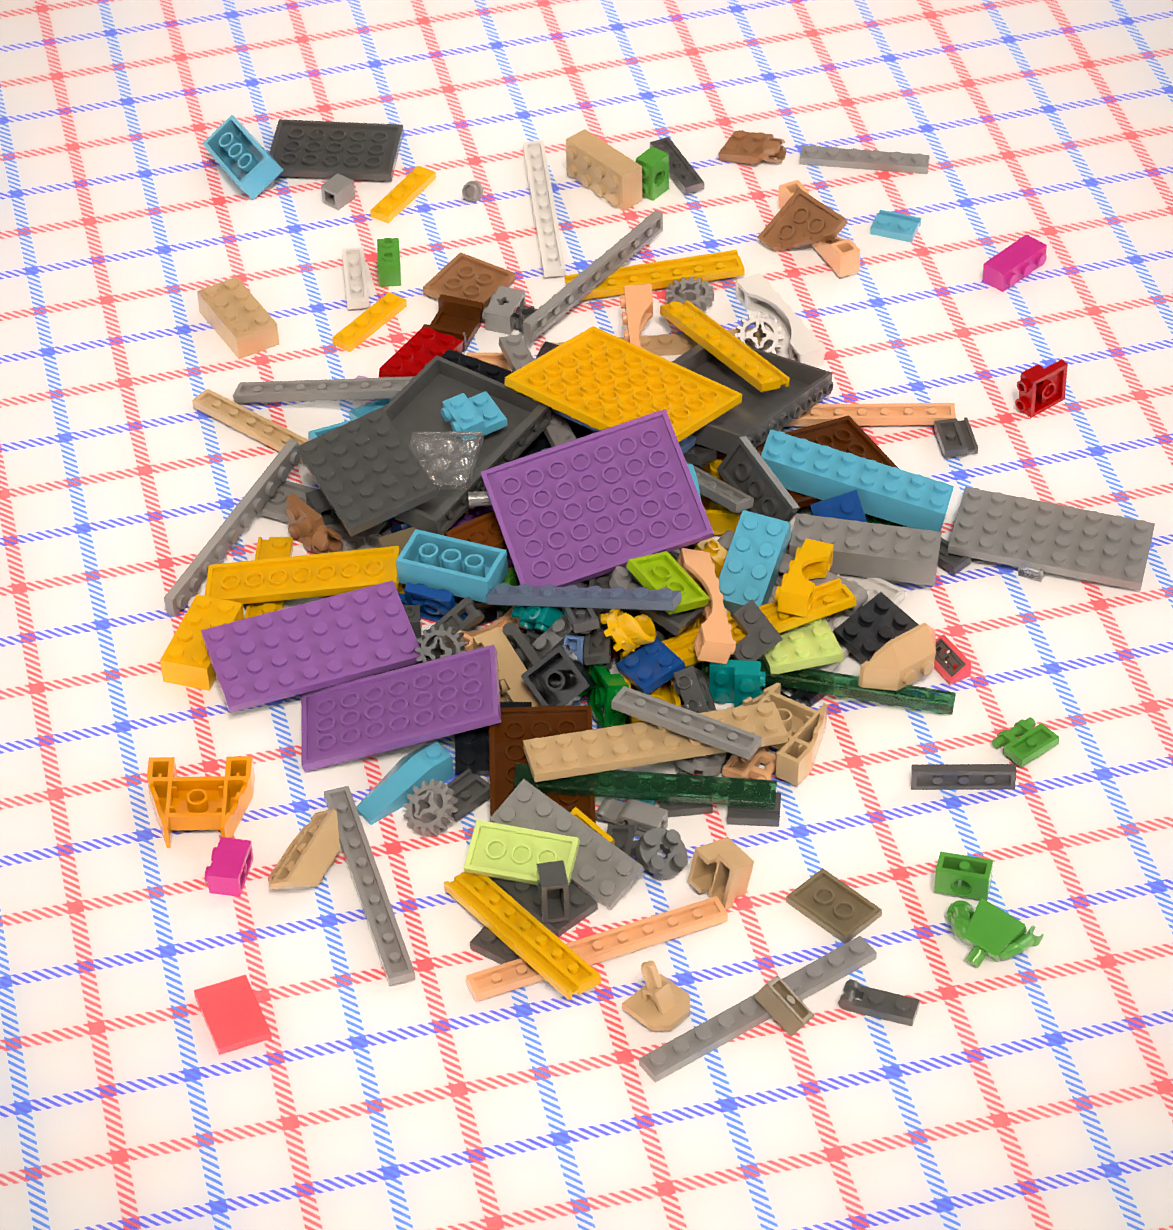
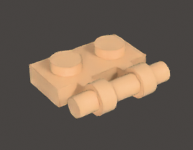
[722,746,779,791]

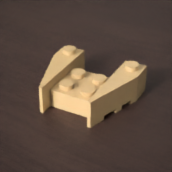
[725,682,828,786]

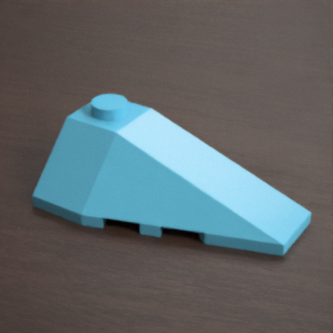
[356,742,454,825]

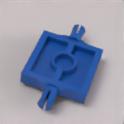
[398,582,469,622]

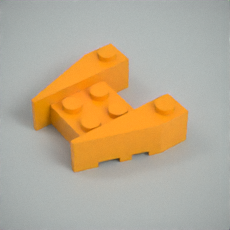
[147,756,255,848]

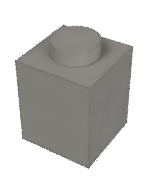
[321,173,355,211]

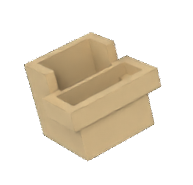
[687,837,755,910]

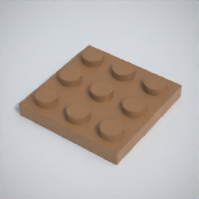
[423,252,516,310]

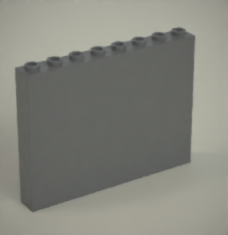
[672,344,834,454]
[383,355,552,535]

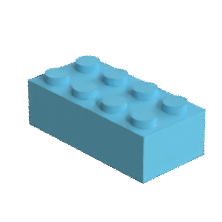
[202,114,283,200]
[719,510,792,614]
[396,529,508,603]

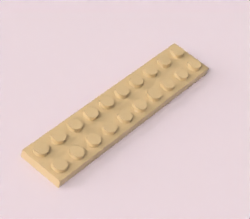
[523,702,788,782]

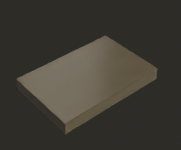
[786,868,882,944]

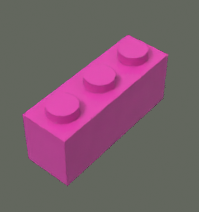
[982,234,1047,292]

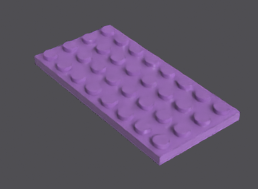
[201,580,423,713]
[301,645,501,772]

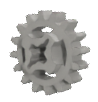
[666,276,714,311]
[403,779,458,837]

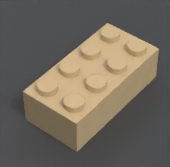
[565,129,642,211]
[197,276,279,360]

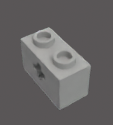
[482,286,526,335]

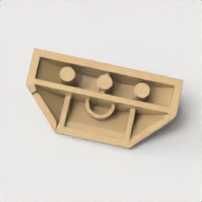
[858,622,936,691]
[268,808,340,889]

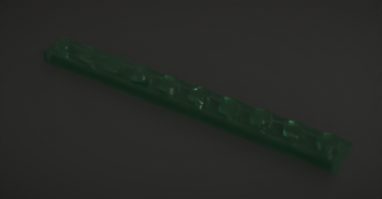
[702,655,956,715]
[514,764,777,808]

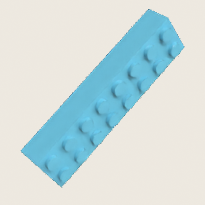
[761,429,954,532]

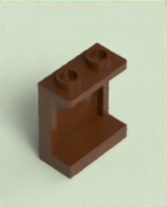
[422,294,484,352]

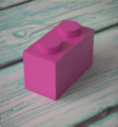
[204,837,254,897]

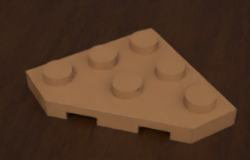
[757,188,848,252]

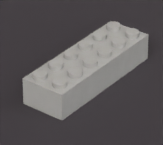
[789,513,942,586]

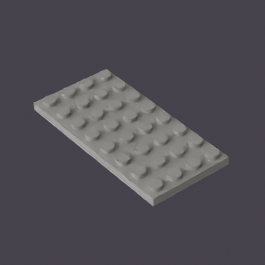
[947,486,1155,591]

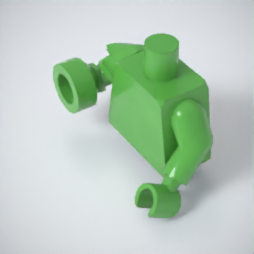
[947,897,1044,968]

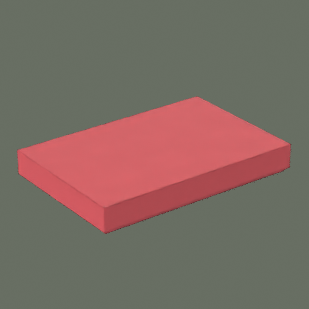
[194,974,272,1055]

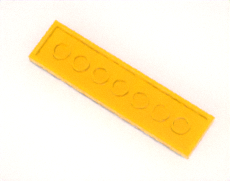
[205,546,401,604]

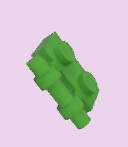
[991,717,1059,767]

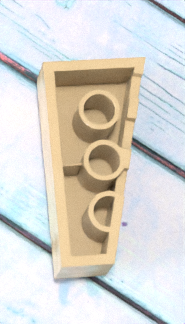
[473,626,542,707]

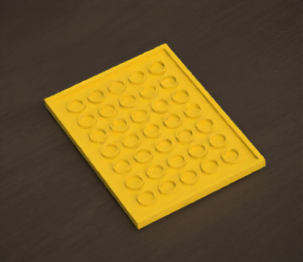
[505,326,743,442]

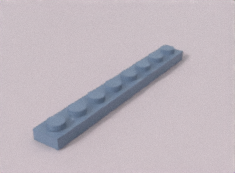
[486,583,682,611]

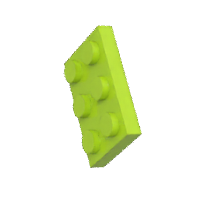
[626,551,710,615]

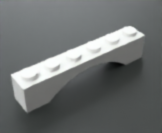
[736,272,826,367]

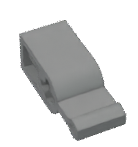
[595,796,668,838]

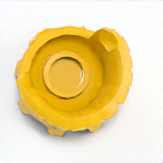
[599,609,656,657]

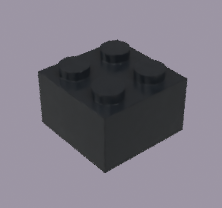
[521,645,597,706]

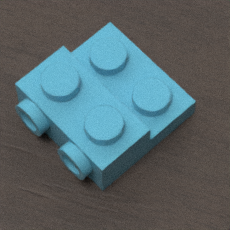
[441,391,508,443]

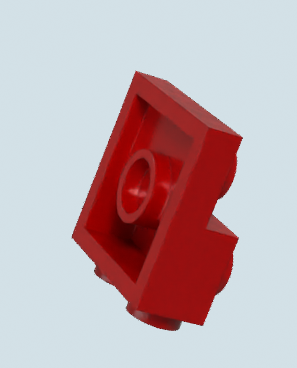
[1015,359,1068,418]

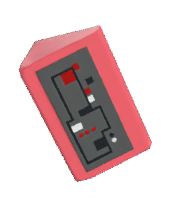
[934,634,971,685]

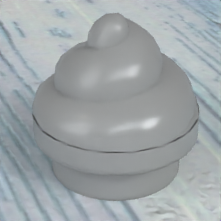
[462,180,484,202]

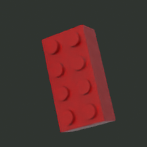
[379,327,463,378]

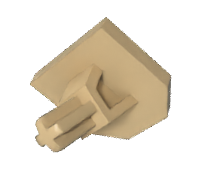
[622,960,690,1031]

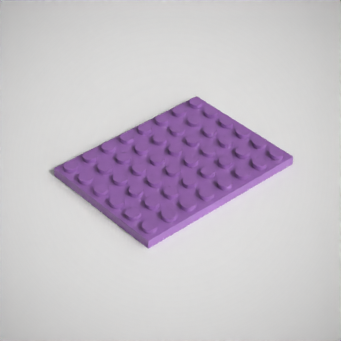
[481,409,714,587]

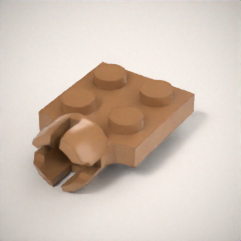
[718,130,787,165]
[286,493,344,554]

